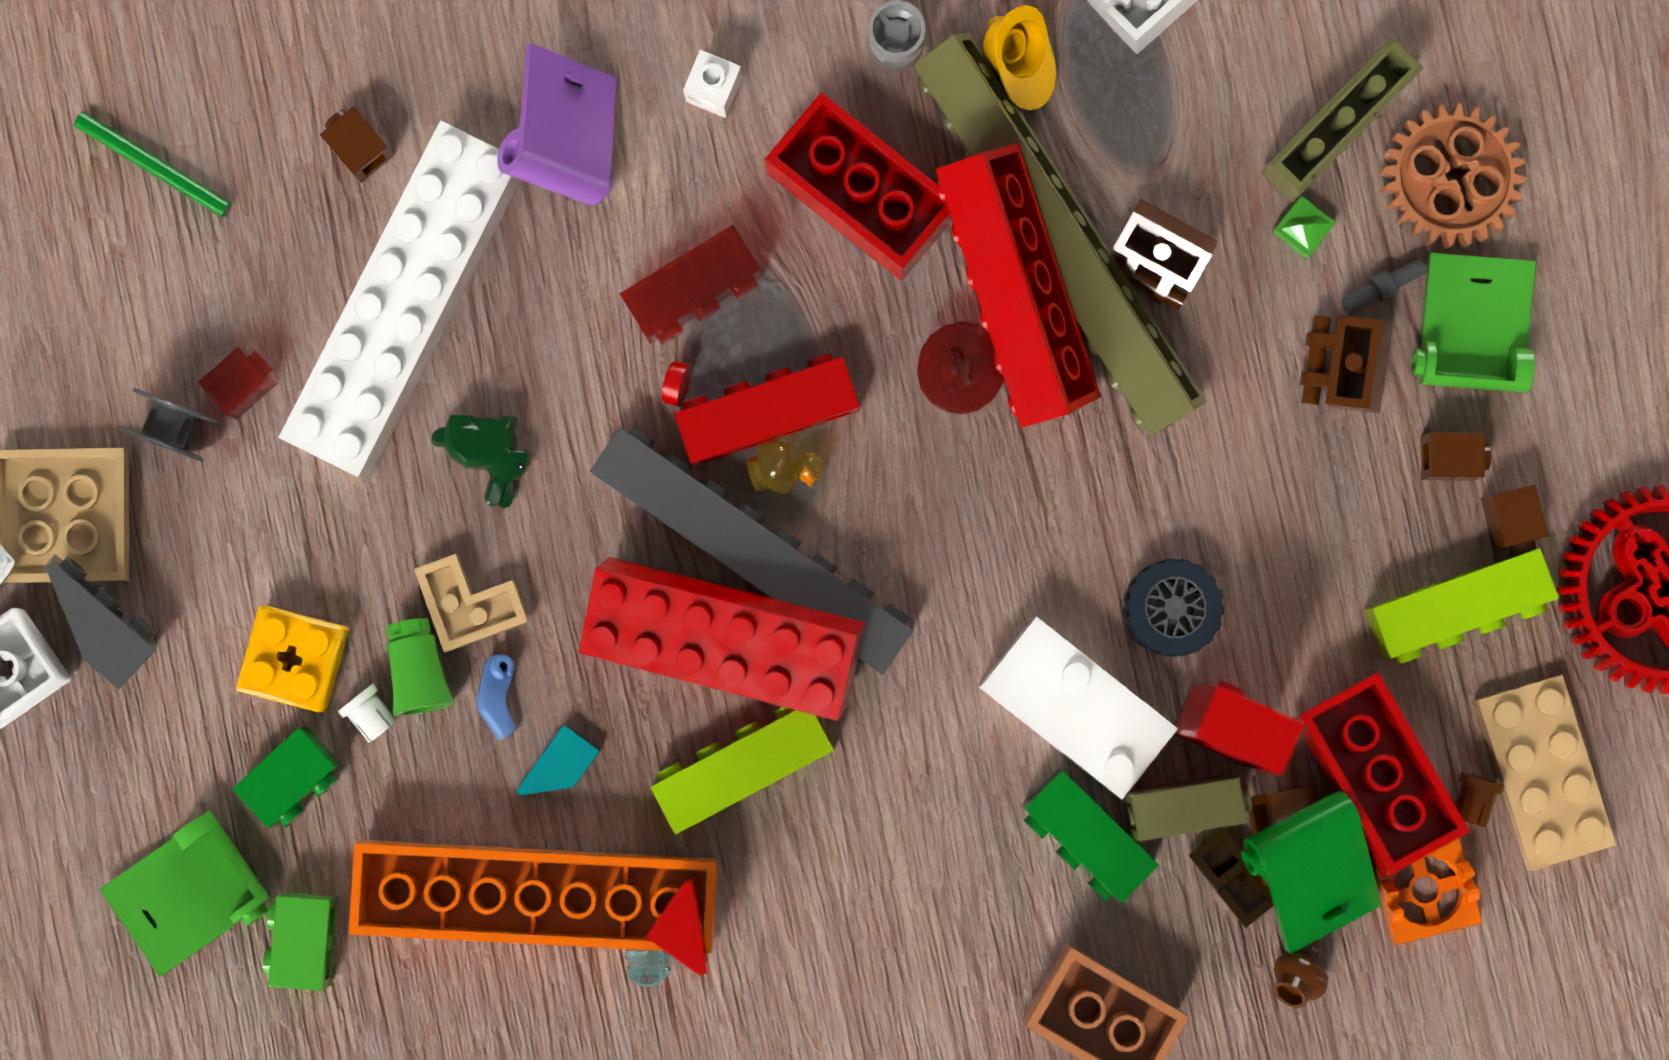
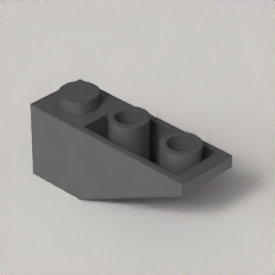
[45,554,158,690]

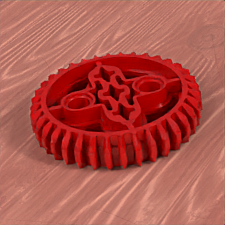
[1556,485,1669,694]

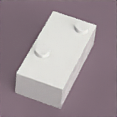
[978,616,1178,799]

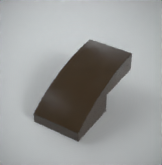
[1189,828,1274,929]

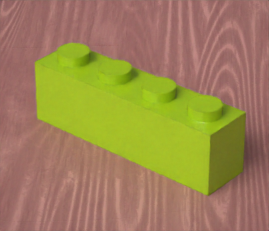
[1363,548,1559,664]
[650,707,834,835]

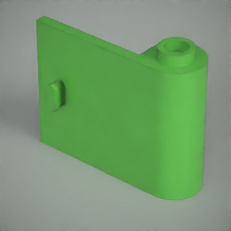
[1411,253,1536,393]
[99,811,272,977]

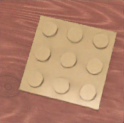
[0,448,129,584]

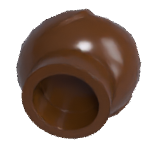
[1273,940,1328,1008]

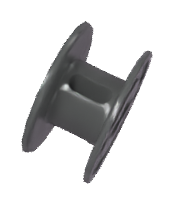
[117,388,219,462]

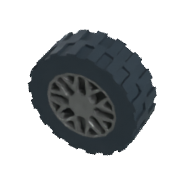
[1123,558,1225,657]

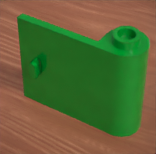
[1241,790,1382,955]

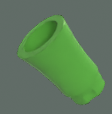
[386,618,455,717]

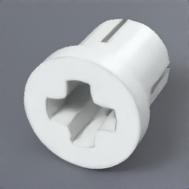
[337,683,397,743]

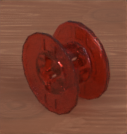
[917,322,1004,415]

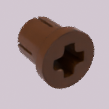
[1455,771,1505,827]

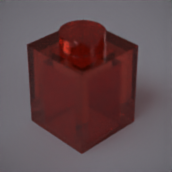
[198,347,277,420]

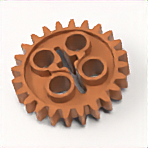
[1379,104,1527,249]

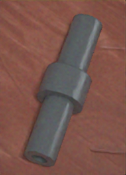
[1341,258,1427,315]

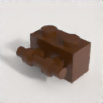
[1112,198,1217,310]
[1299,315,1392,414]

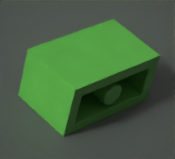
[263,892,339,991]

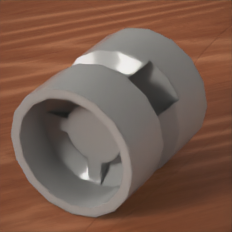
[867,0,926,72]

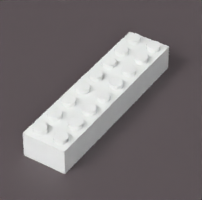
[278,120,521,481]

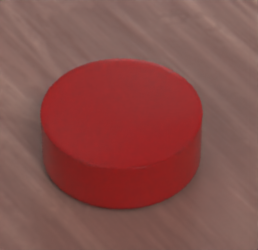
[661,360,692,407]

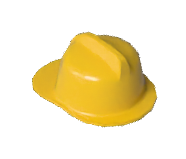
[983,5,1057,111]

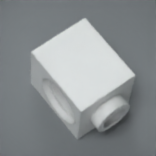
[683,50,743,118]

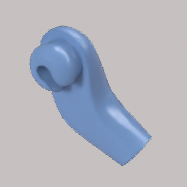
[476,654,517,741]

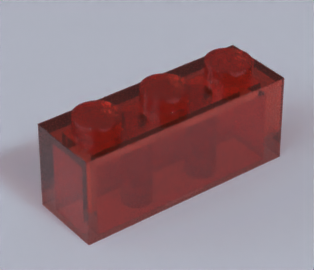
[619,225,762,345]

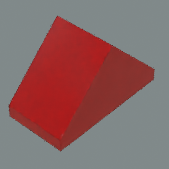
[645,878,709,975]

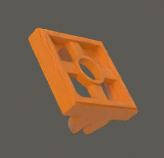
[1370,838,1482,945]

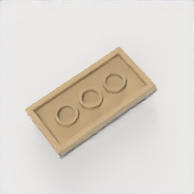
[1474,675,1616,871]

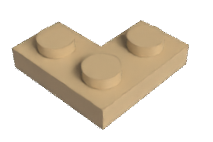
[414,554,530,653]

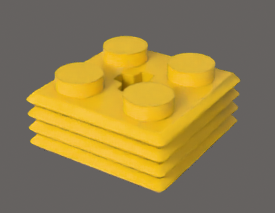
[236,605,349,712]

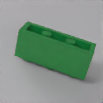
[1021,769,1159,903]

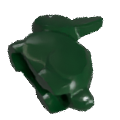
[431,415,531,508]

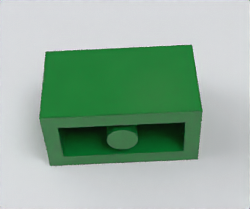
[232,727,343,829]

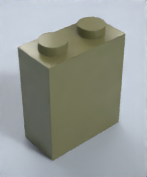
[1122,774,1252,841]

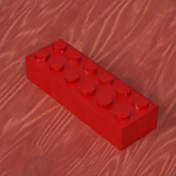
[935,143,1102,428]
[579,557,866,721]

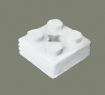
[0,608,71,729]

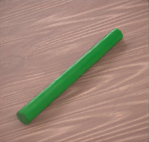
[74,112,232,218]

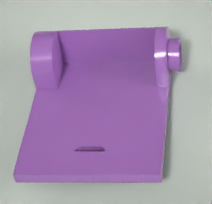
[497,43,617,206]

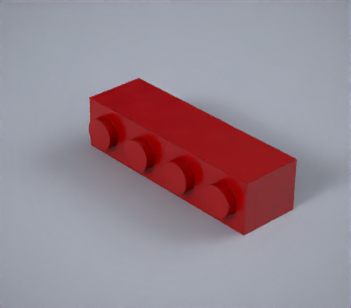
[674,353,860,467]

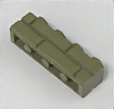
[1260,38,1423,203]

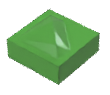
[1272,196,1336,259]

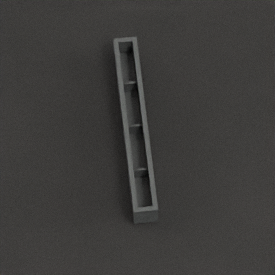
[590,427,913,675]

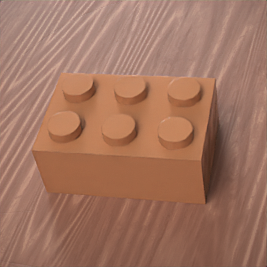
[1022,942,1189,1060]

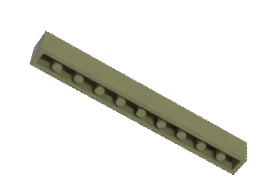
[913,32,1206,437]

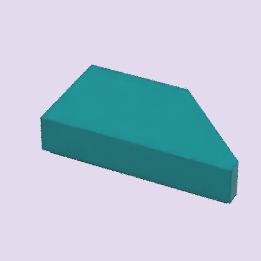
[515,725,601,796]

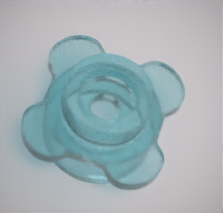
[625,949,671,986]

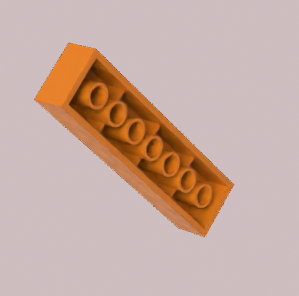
[349,840,719,953]

